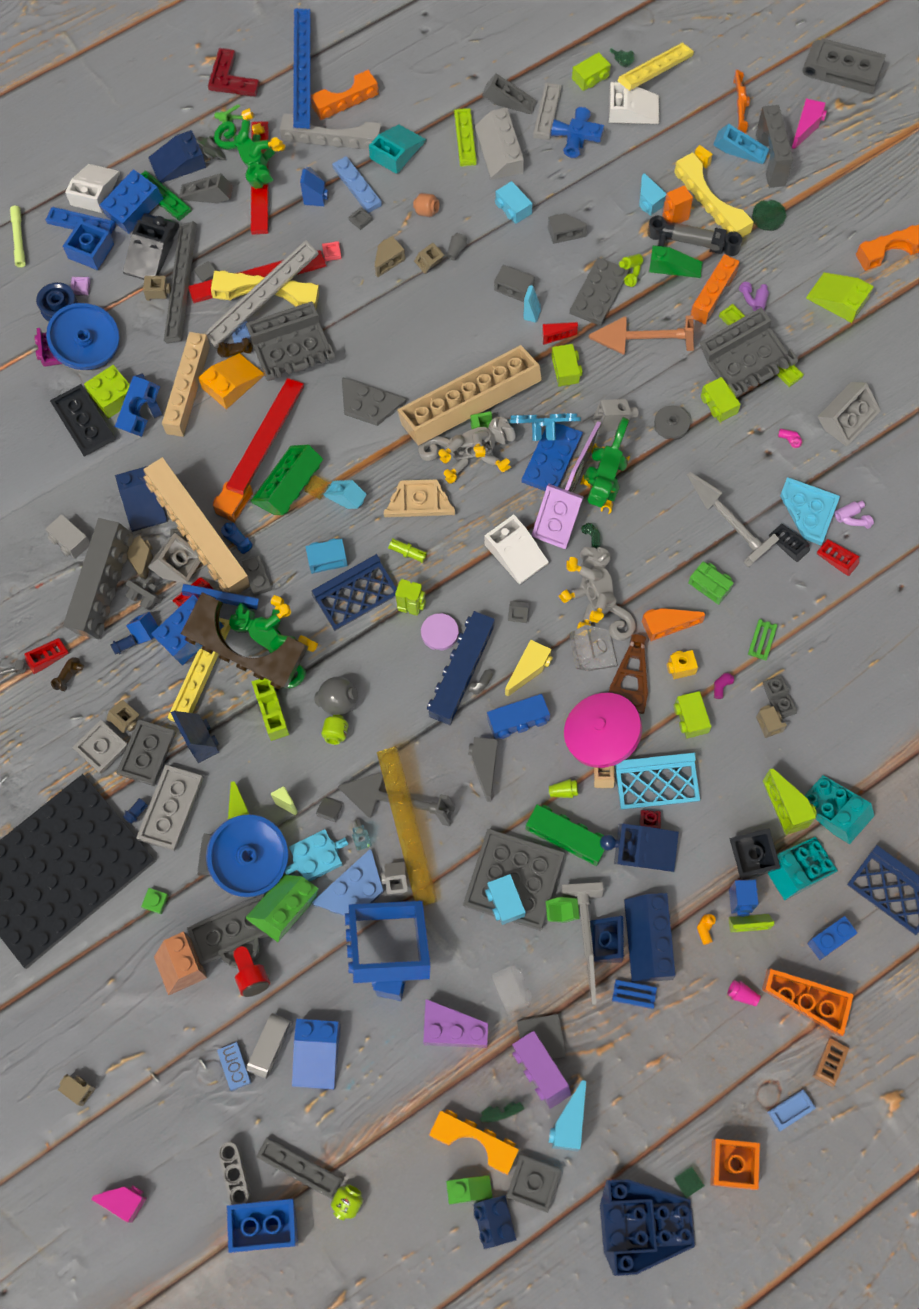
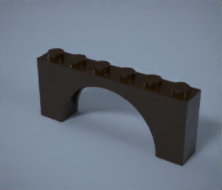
[181,592,309,689]

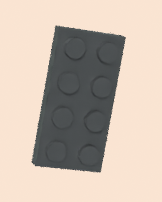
[569,257,629,326]

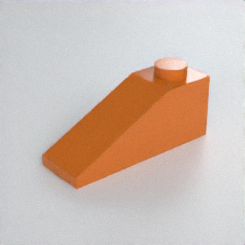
[642,608,705,642]

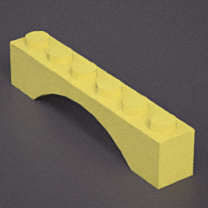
[674,152,754,237]
[211,271,319,309]

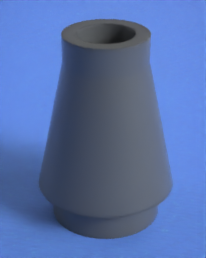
[446,233,467,260]

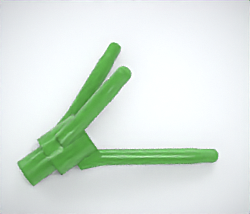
[214,104,243,139]

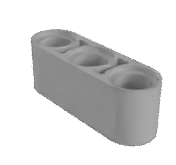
[247,1013,292,1079]
[219,1142,252,1205]

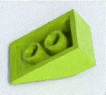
[806,272,874,323]
[763,768,816,835]

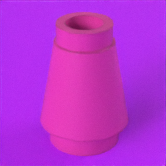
[727,980,761,1007]

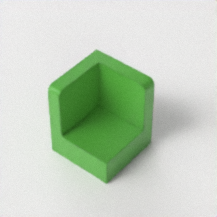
[470,411,492,429]
[546,897,580,923]

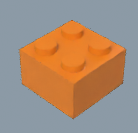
[710,1139,760,1190]

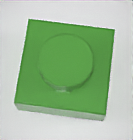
[141,888,169,914]

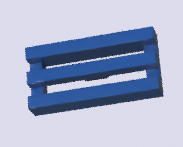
[612,980,657,1009]

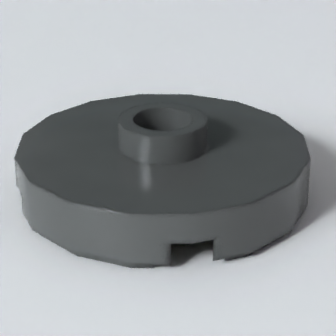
[654,405,691,440]

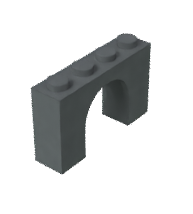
[756,105,793,188]

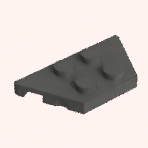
[342,377,406,426]

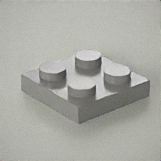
[72,720,128,774]

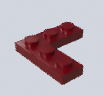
[208,48,260,97]

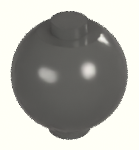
[314,677,358,715]

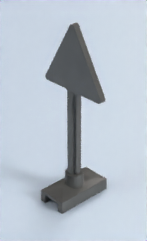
[338,772,455,826]

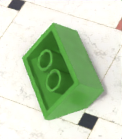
[246,874,319,942]

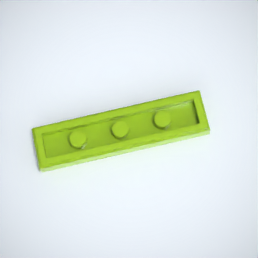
[454,108,476,166]

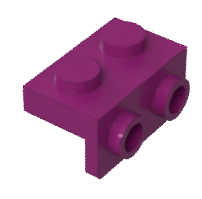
[34,328,62,367]

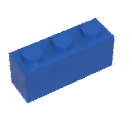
[487,694,550,739]

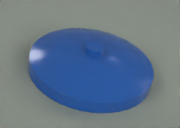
[46,303,119,370]
[206,815,288,897]

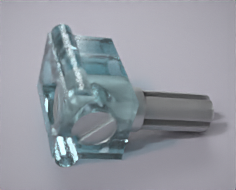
[352,818,372,850]

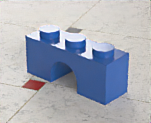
[115,376,160,437]

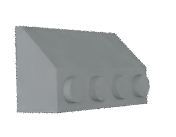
[475,108,524,180]

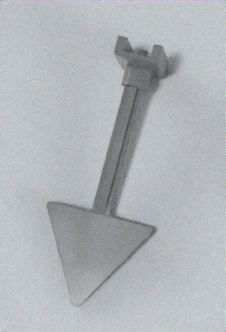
[687,472,779,567]
[561,882,603,1005]

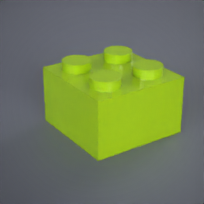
[84,365,130,419]

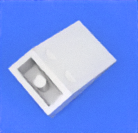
[609,82,659,124]
[65,164,120,213]
[485,514,549,585]

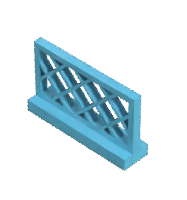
[614,753,700,810]

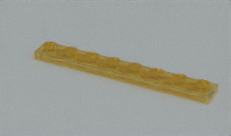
[377,746,437,906]

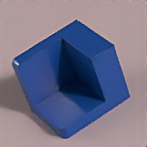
[126,611,159,644]

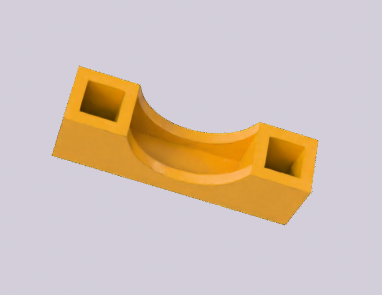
[429,1109,519,1175]

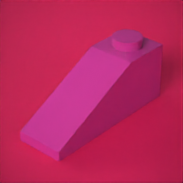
[792,98,827,149]

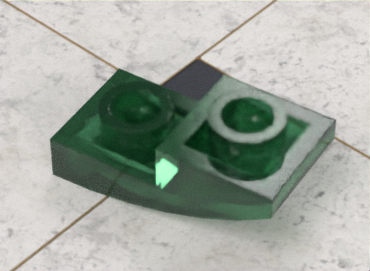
[479,1101,525,1123]

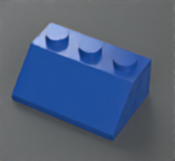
[227,1199,298,1253]

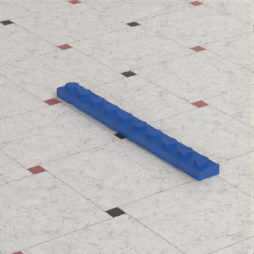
[293,8,310,129]

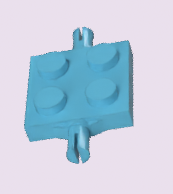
[285,829,348,882]

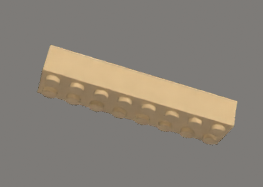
[397,345,542,446]
[143,457,250,594]

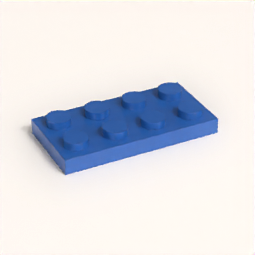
[521,422,583,491]

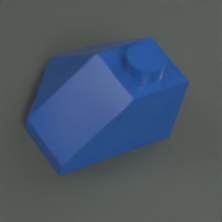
[300,167,328,207]

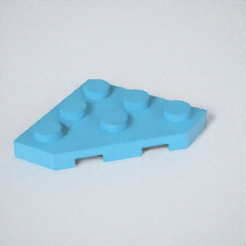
[780,477,840,545]

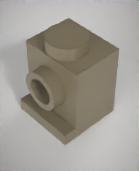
[414,243,444,274]
[143,276,171,301]
[106,699,139,733]
[756,705,787,738]
[58,1074,96,1107]

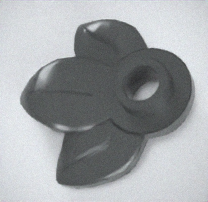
[196,136,226,160]

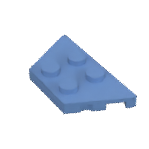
[312,849,384,917]

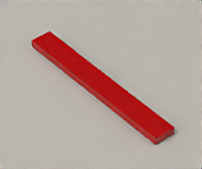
[251,121,269,235]
[189,250,326,303]
[226,378,304,495]

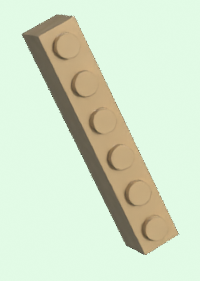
[162,332,210,437]

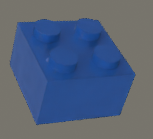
[63,220,114,270]

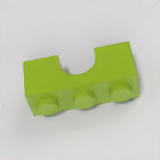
[251,678,289,741]

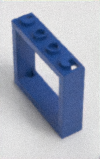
[345,901,431,983]

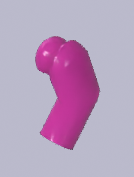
[778,428,802,448]

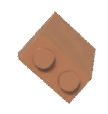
[154,931,207,995]

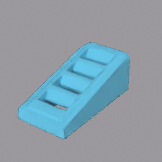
[523,285,541,322]

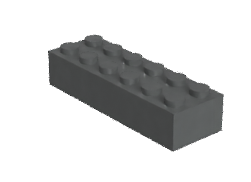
[63,518,133,640]

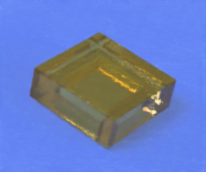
[304,475,330,500]

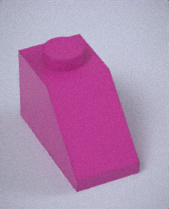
[91,1185,147,1223]

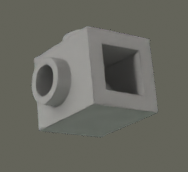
[381,862,408,894]

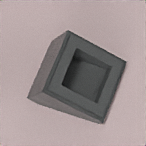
[316,798,343,823]

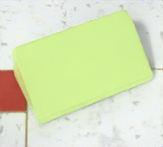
[271,786,297,815]

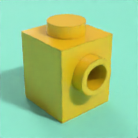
[666,650,698,680]

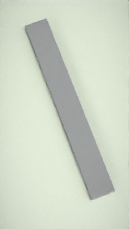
[204,240,318,348]

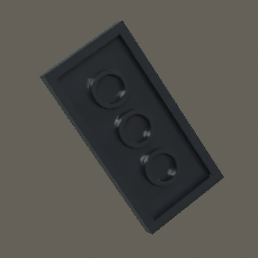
[50,384,116,457]

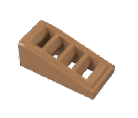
[812,1038,849,1087]

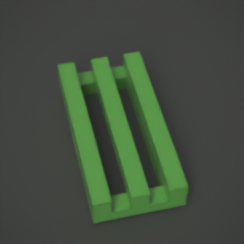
[748,619,777,661]

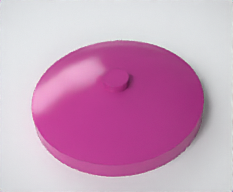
[564,693,642,768]

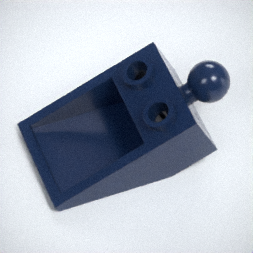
[600,823,679,872]

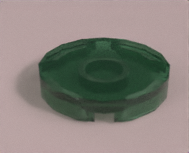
[752,200,786,231]

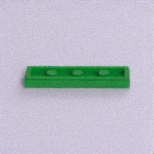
[141,170,192,221]

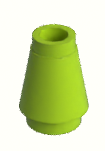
[549,779,578,798]

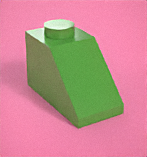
[446,1175,493,1205]

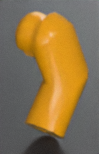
[697,914,716,945]

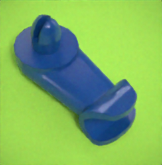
[221,522,253,554]

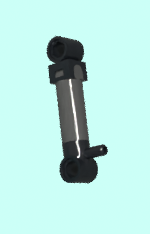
[648,215,742,256]

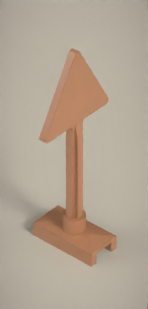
[589,316,694,355]

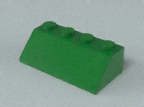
[251,445,323,515]

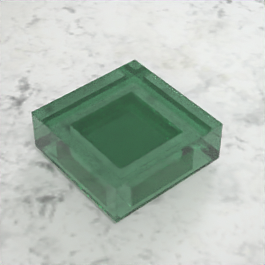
[674,1167,704,1198]

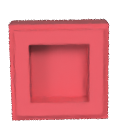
[322,241,342,261]

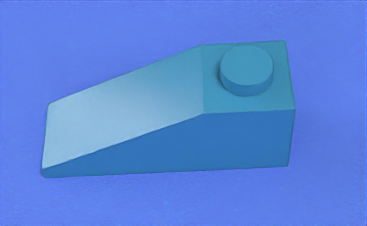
[713,124,769,164]

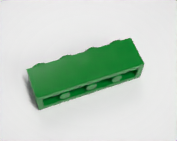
[525,805,605,867]

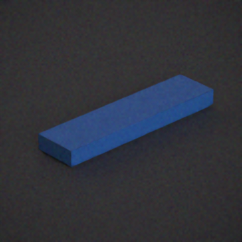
[46,207,116,235]
[182,584,259,610]

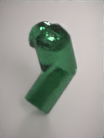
[581,523,601,549]

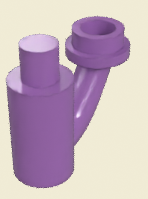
[739,282,769,311]

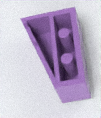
[423,999,488,1048]
[512,1031,571,1109]

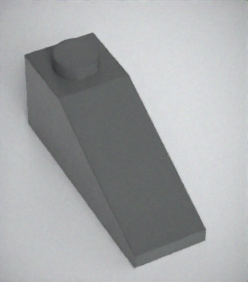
[482,73,537,114]
[179,173,233,203]
[468,737,498,802]

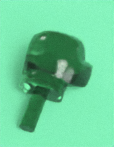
[610,48,634,67]

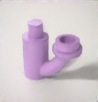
[834,501,874,529]

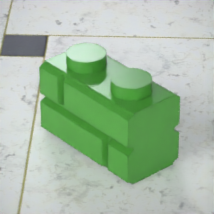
[688,561,734,605]

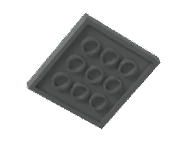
[463,829,564,931]

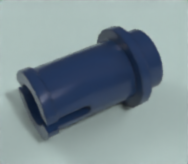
[110,634,136,655]
[123,798,148,824]

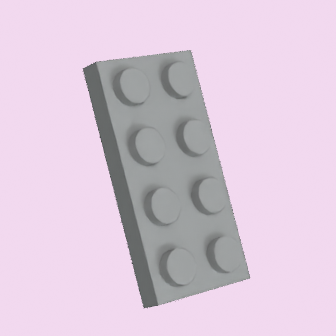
[136,765,203,851]

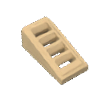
[594,766,614,788]

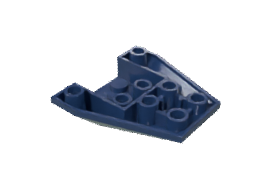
[600,1179,695,1276]

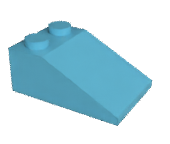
[549,1080,586,1151]

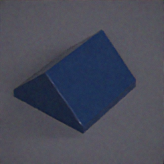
[590,916,624,963]

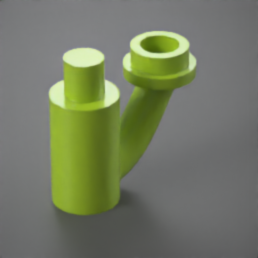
[619,254,643,287]

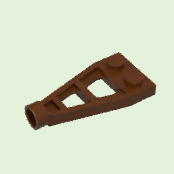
[608,634,648,714]

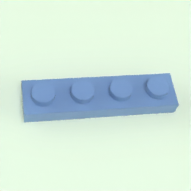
[332,156,382,213]

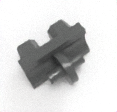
[125,576,163,610]

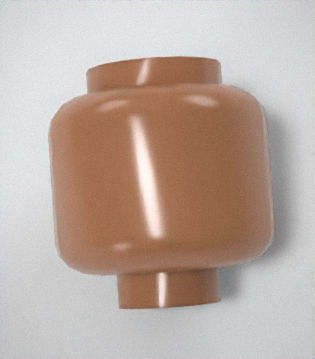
[413,193,439,217]

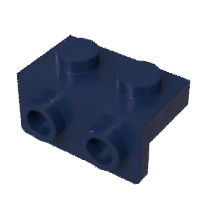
[473,1195,517,1249]

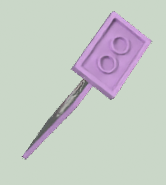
[531,421,601,549]

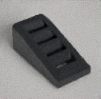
[769,523,810,562]

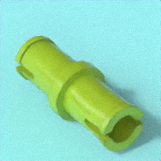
[388,538,427,563]

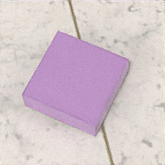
[71,277,90,295]

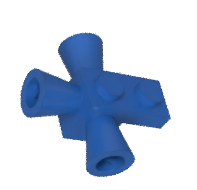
[551,107,604,158]

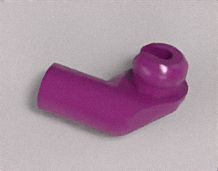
[714,673,735,699]

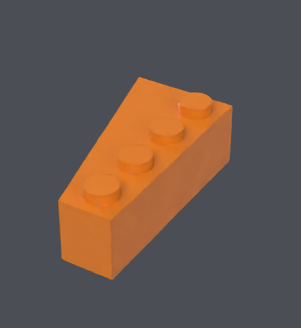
[762,969,854,1036]

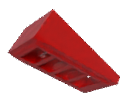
[542,322,578,345]
[817,539,859,576]
[24,638,69,674]

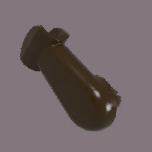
[217,338,253,358]
[51,657,84,692]

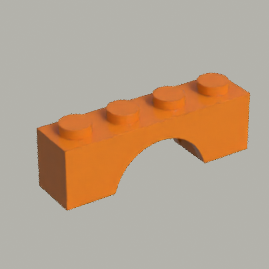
[310,70,379,120]
[856,225,919,271]
[690,254,740,325]

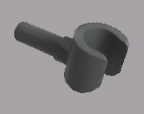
[0,660,27,675]

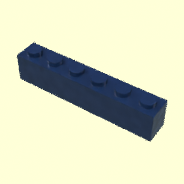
[427,611,495,726]

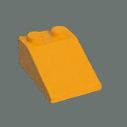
[198,353,264,410]

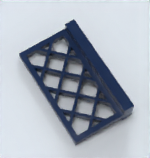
[311,554,397,631]
[847,845,919,936]

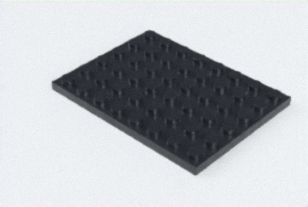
[0,774,156,969]

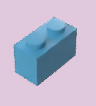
[305,539,348,574]

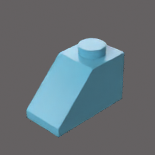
[639,173,666,216]
[323,480,367,509]

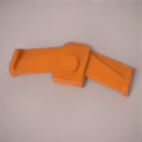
[733,70,750,133]

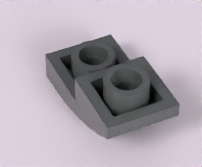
[763,675,797,719]

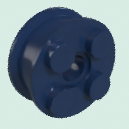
[36,282,78,322]

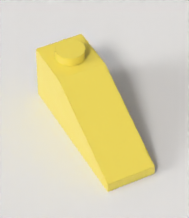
[505,640,553,696]

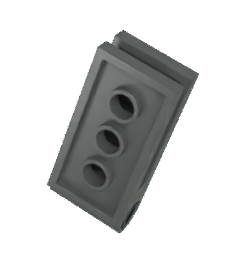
[802,38,886,94]

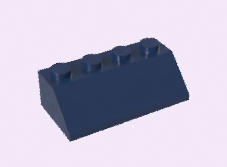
[624,893,676,982]

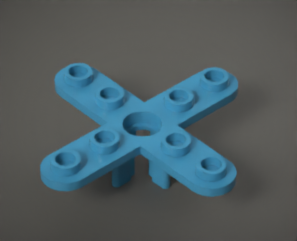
[507,413,581,441]

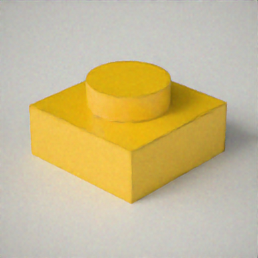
[694,145,713,169]

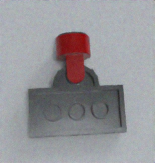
[187,894,270,997]

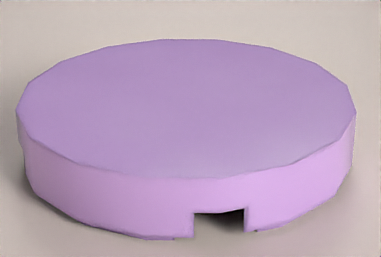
[421,613,459,651]

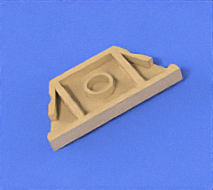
[384,479,455,517]

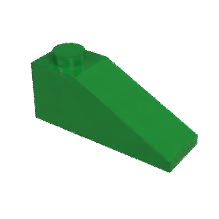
[649,246,702,278]

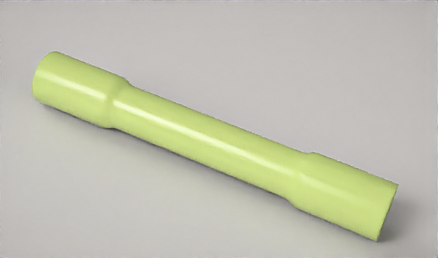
[10,206,25,267]

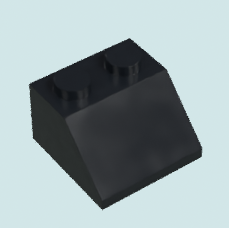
[729,828,781,880]

